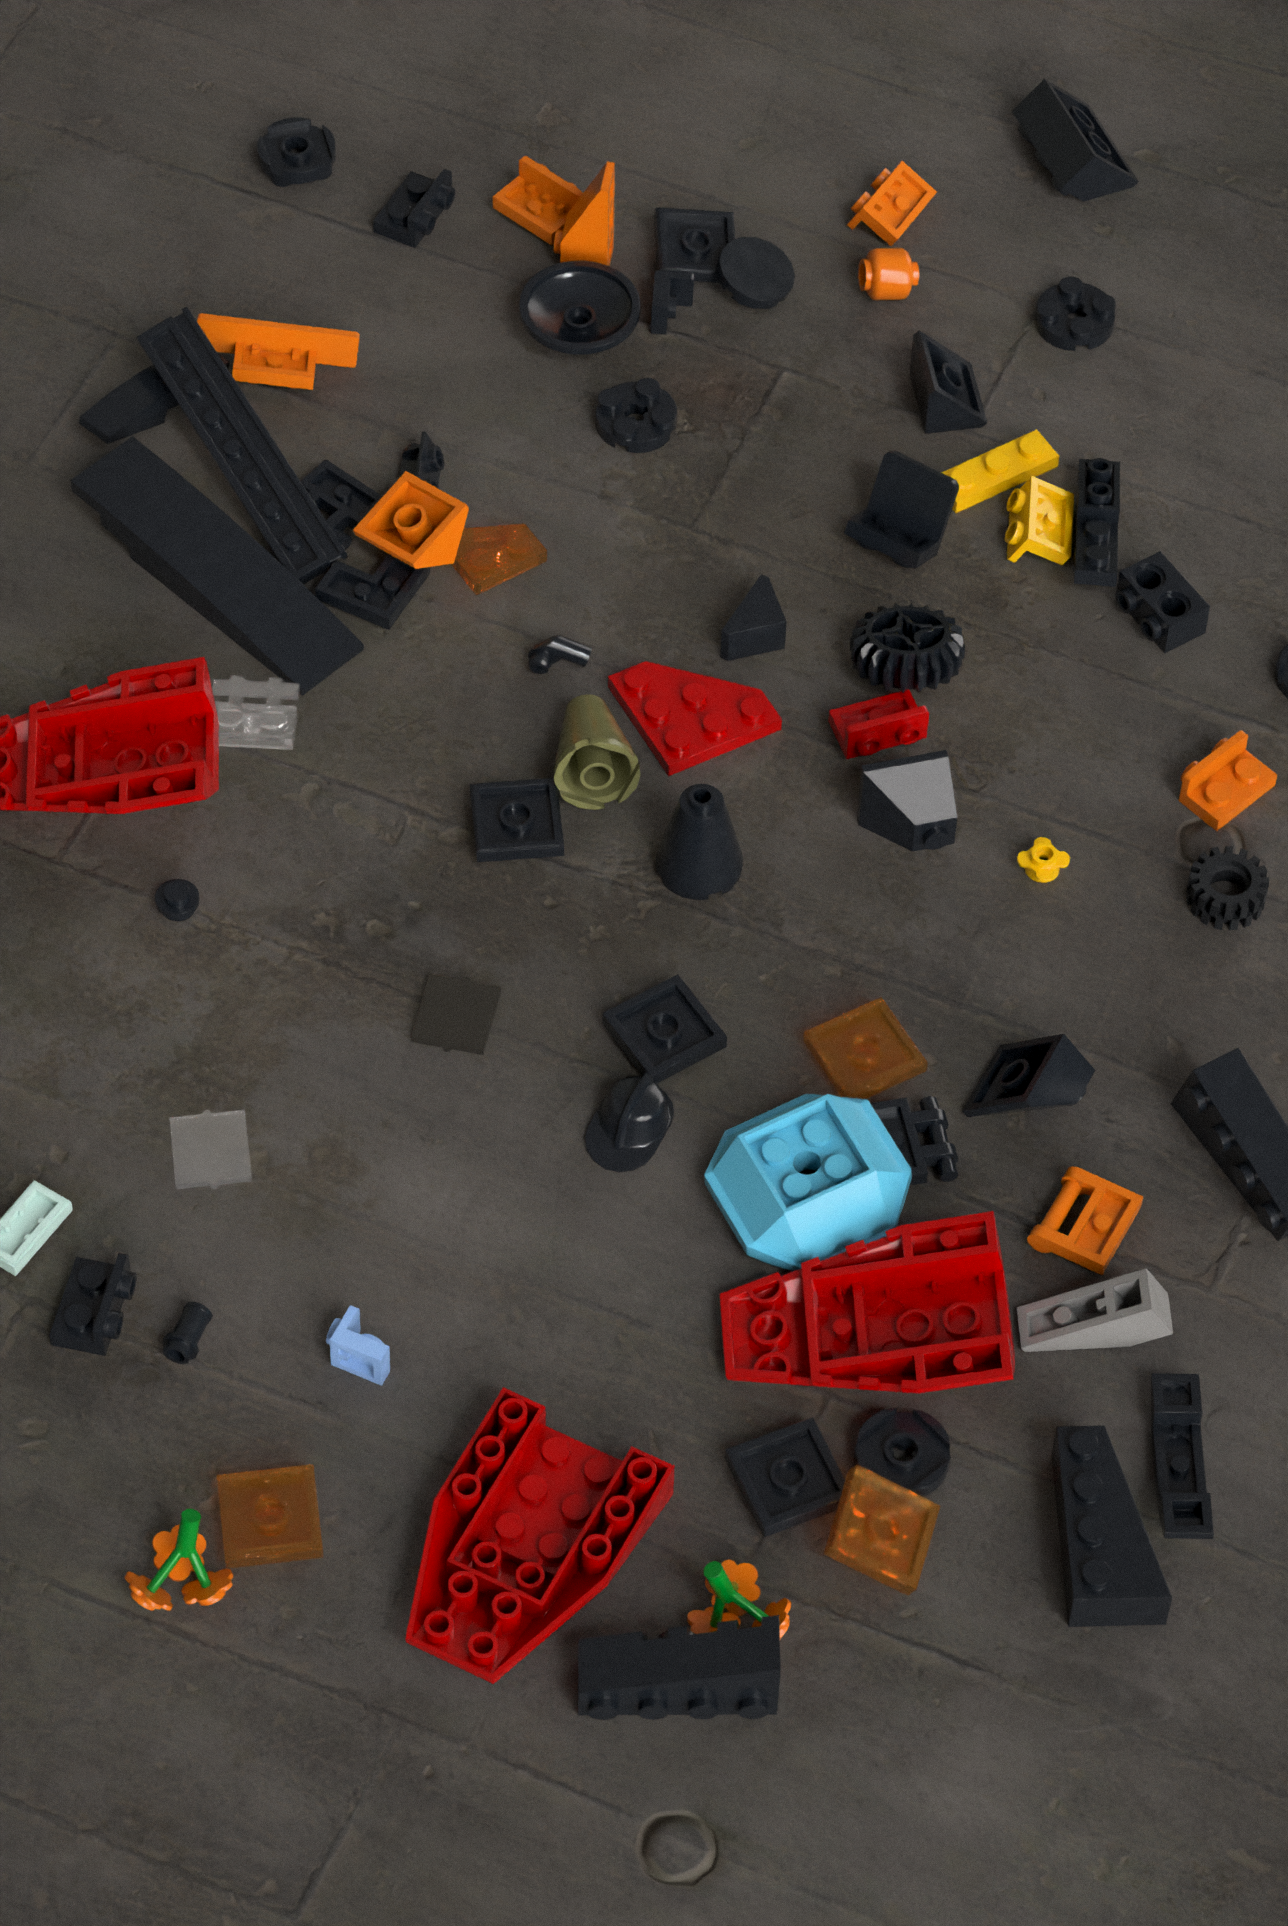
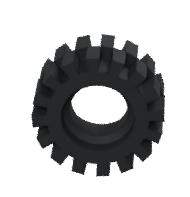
[1186,846,1269,931]

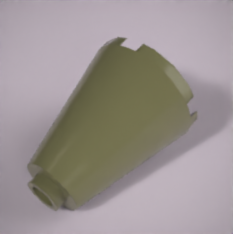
[553,694,641,810]

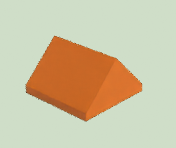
[353,471,469,569]

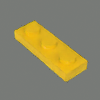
[942,429,1060,513]

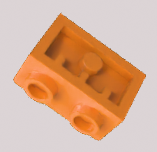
[847,161,937,246]
[1179,730,1277,831]

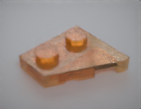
[451,523,547,595]

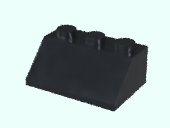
[1012,79,1139,201]

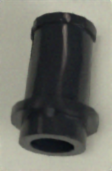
[162,1301,213,1364]

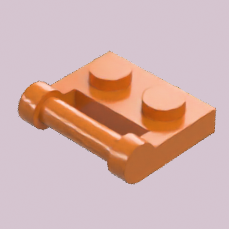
[1027,1166,1143,1275]

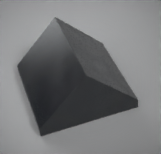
[910,330,987,434]

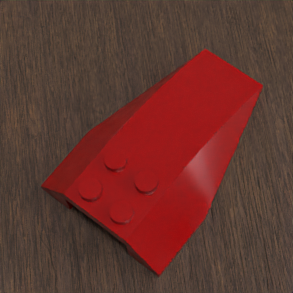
[0,657,219,814]
[720,1211,1015,1394]

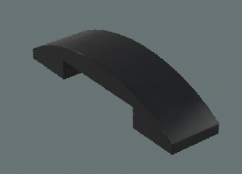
[1151,1373,1214,1539]

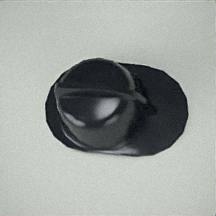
[585,1072,675,1173]

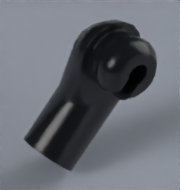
[528,635,592,674]

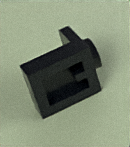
[650,271,695,335]

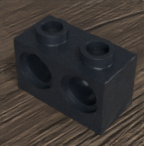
[1115,551,1210,654]

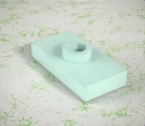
[0,1180,72,1276]

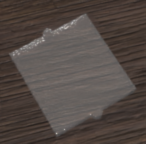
[169,1110,252,1189]

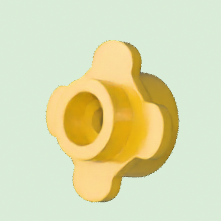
[1017,837,1070,883]

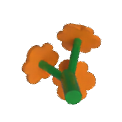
[124,1509,233,1611]
[687,1559,791,1639]

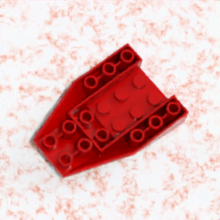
[405,1387,675,1684]

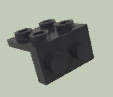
[844,450,959,569]

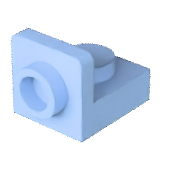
[326,1305,390,1386]

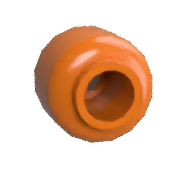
[858,248,919,301]

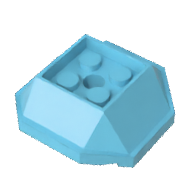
[704,1093,912,1272]

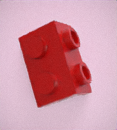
[828,689,929,759]

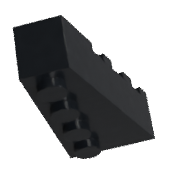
[1170,1048,1288,1241]
[1051,1425,1172,1627]
[578,1615,781,1720]

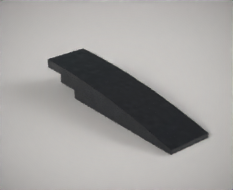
[70,436,364,696]

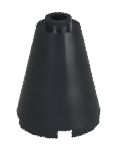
[655,784,743,900]

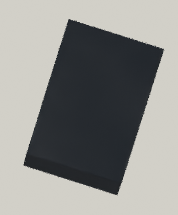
[720,574,787,661]

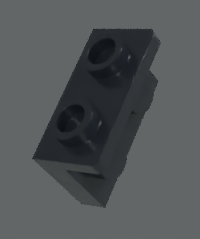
[373,169,456,248]
[49,1253,137,1356]

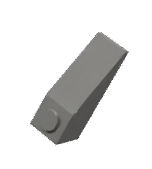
[1017,1268,1173,1352]

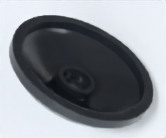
[519,260,640,355]

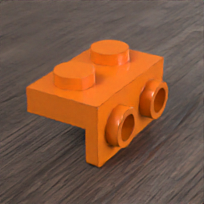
[493,156,583,245]

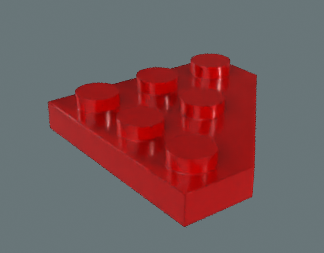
[608,661,782,777]

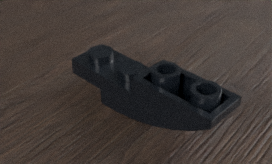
[1073,458,1120,587]

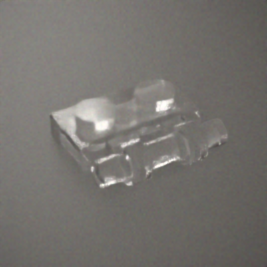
[213,675,300,750]

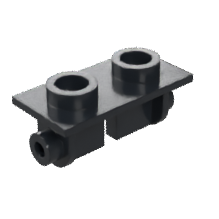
[399,431,445,489]

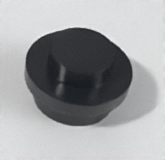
[155,879,200,921]

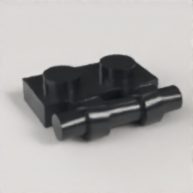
[301,459,383,550]
[870,1096,958,1185]

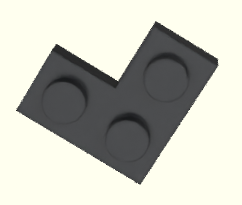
[315,554,430,630]

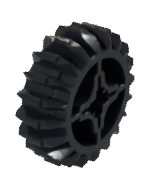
[850,603,965,693]

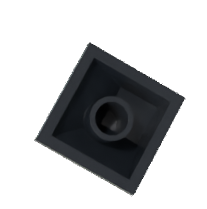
[857,750,958,852]
[962,1034,1095,1117]

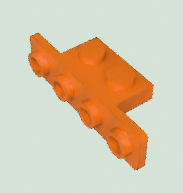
[197,313,360,390]

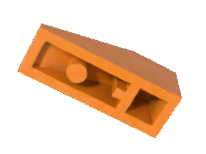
[554,162,615,266]

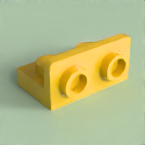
[1005,476,1074,565]

